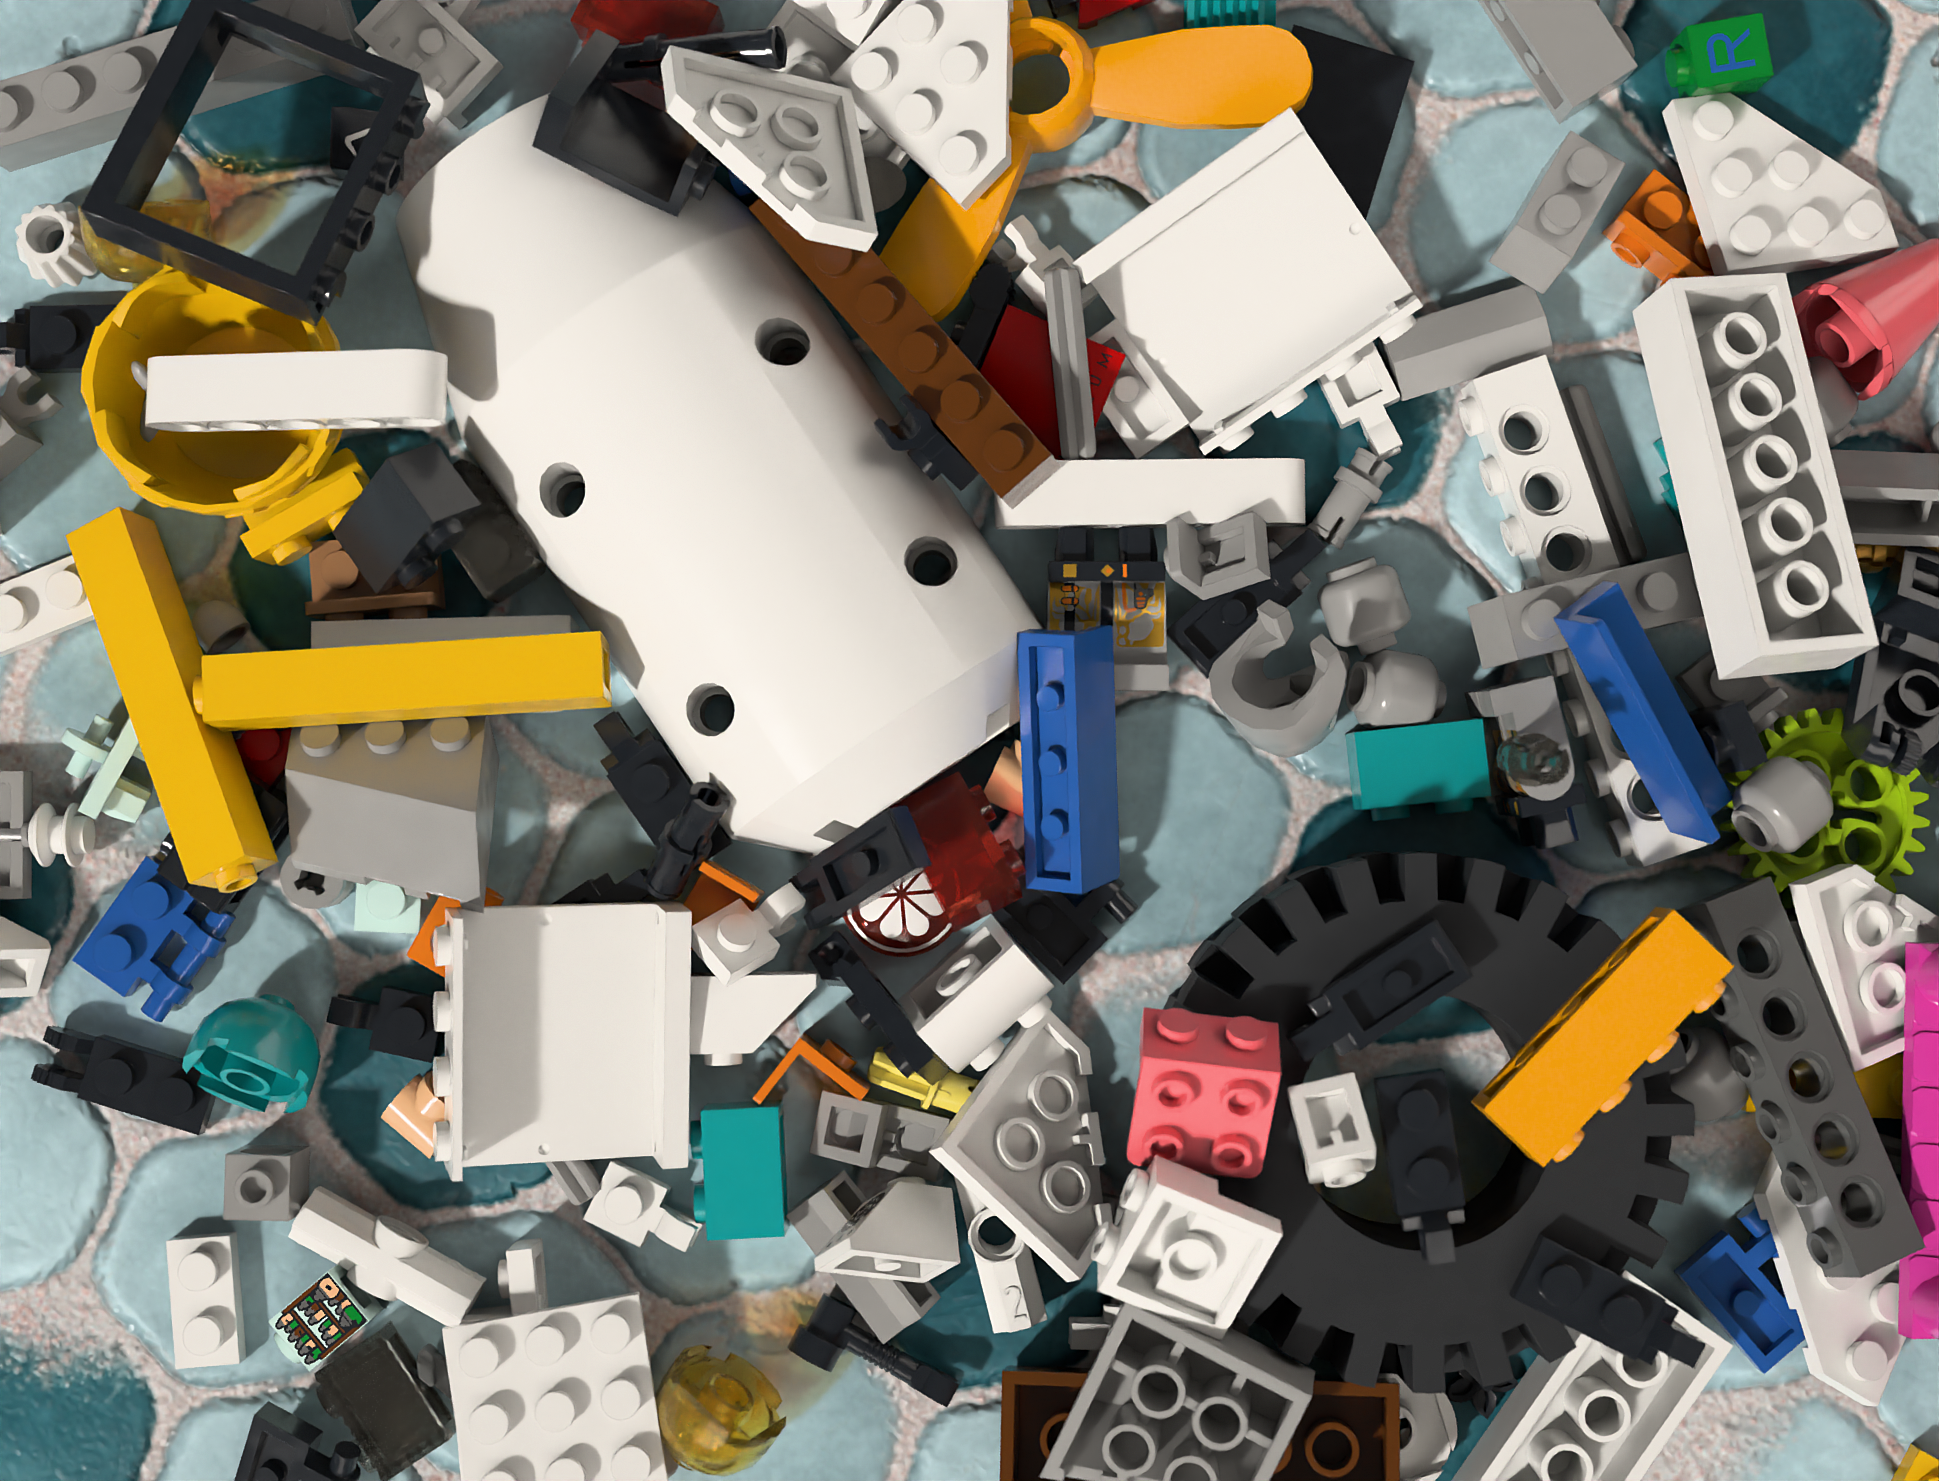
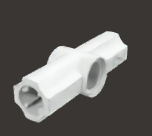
[954,1176,1048,1334]
[288,1186,487,1326]

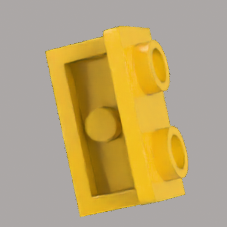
[240,448,370,566]

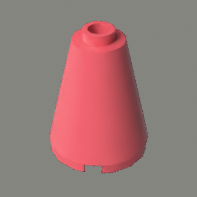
[1792,238,1939,401]

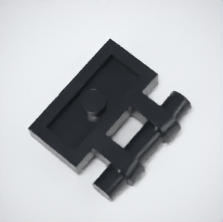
[972,849,1138,985]
[234,1401,361,1481]

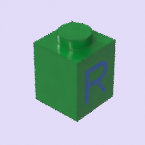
[1665,13,1774,98]

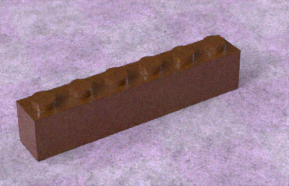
[749,198,1061,509]

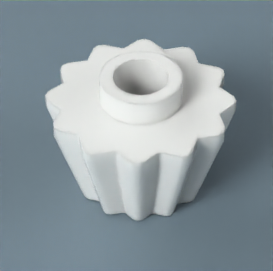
[15,202,106,288]

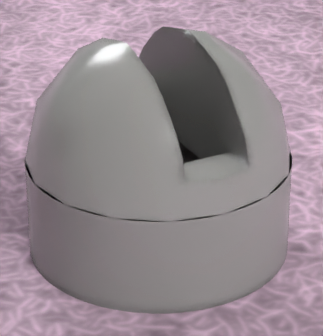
[192,600,250,655]

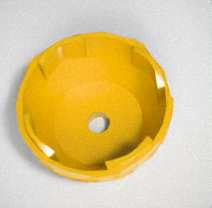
[81,265,343,518]

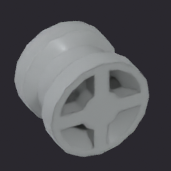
[280,854,355,909]

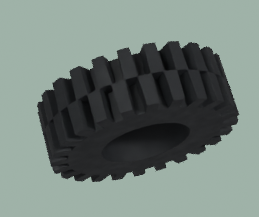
[1163,851,1695,1394]

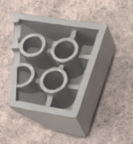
[285,715,500,913]
[1040,1301,1315,1481]

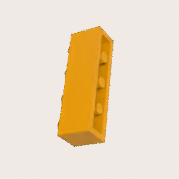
[1471,906,1734,1167]

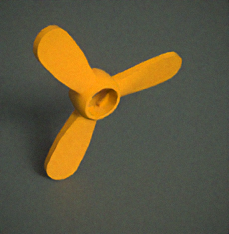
[879,0,1313,323]

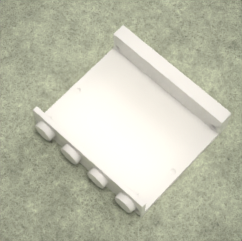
[1072,107,1423,455]
[433,901,692,1182]

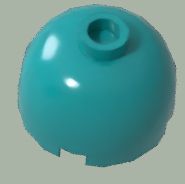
[182,994,321,1113]

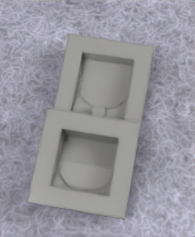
[809,1090,954,1182]

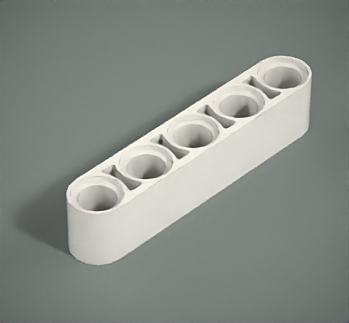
[145,349,448,432]
[994,458,1305,530]

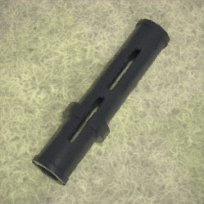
[606,26,787,86]

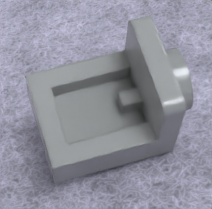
[1164,511,1270,600]

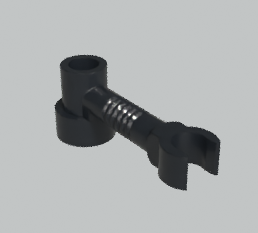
[787,1293,960,1407]

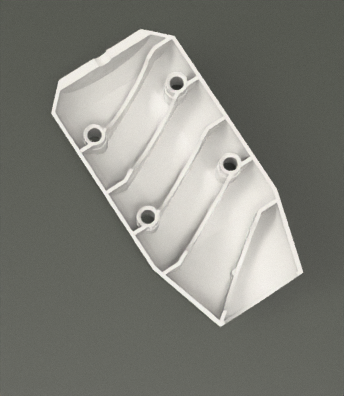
[395,93,1045,856]

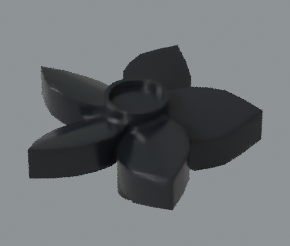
[1445,1369,1518,1420]

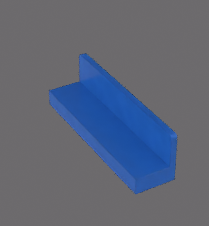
[1553,581,1733,844]
[1017,625,1120,894]

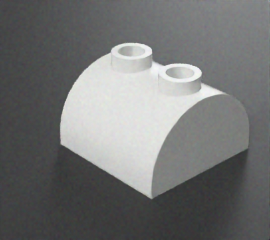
[898,915,1055,1073]

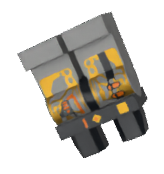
[1046,527,1170,691]
[1464,675,1587,850]

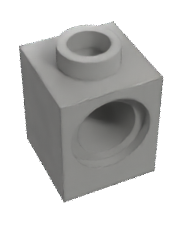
[223,1144,310,1221]

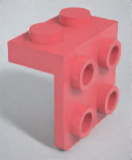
[1127,1007,1281,1179]

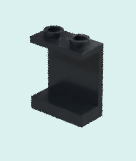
[532,29,723,217]

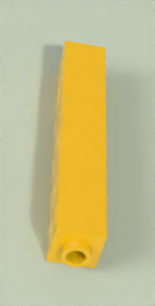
[65,506,279,893]
[193,631,612,732]

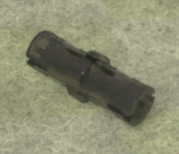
[1496,732,1571,787]

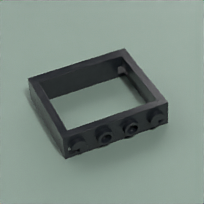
[80,0,431,326]

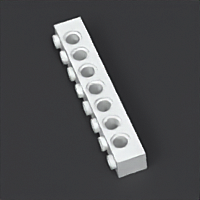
[1458,354,1717,867]

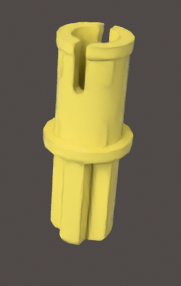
[867,1046,980,1113]

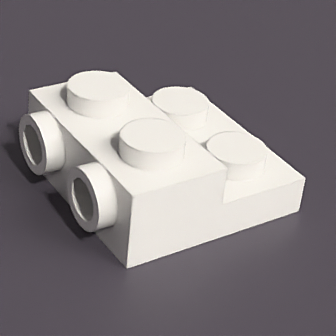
[1091,1155,1282,1340]

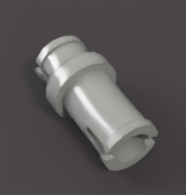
[1307,447,1393,550]

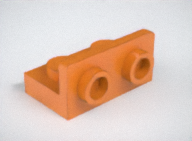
[1602,168,1714,286]

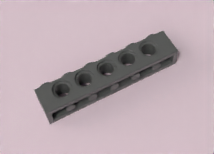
[1675,876,1926,1278]

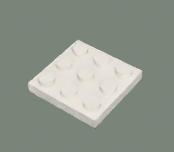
[442,1292,669,1481]

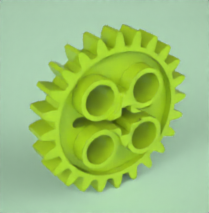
[1719,708,1930,910]

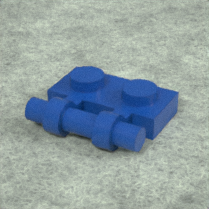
[72,856,236,1022]
[1674,1202,1806,1374]

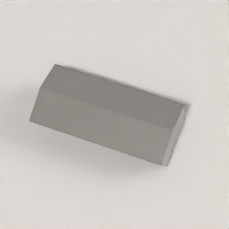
[1378,284,1555,401]
[786,1170,941,1344]

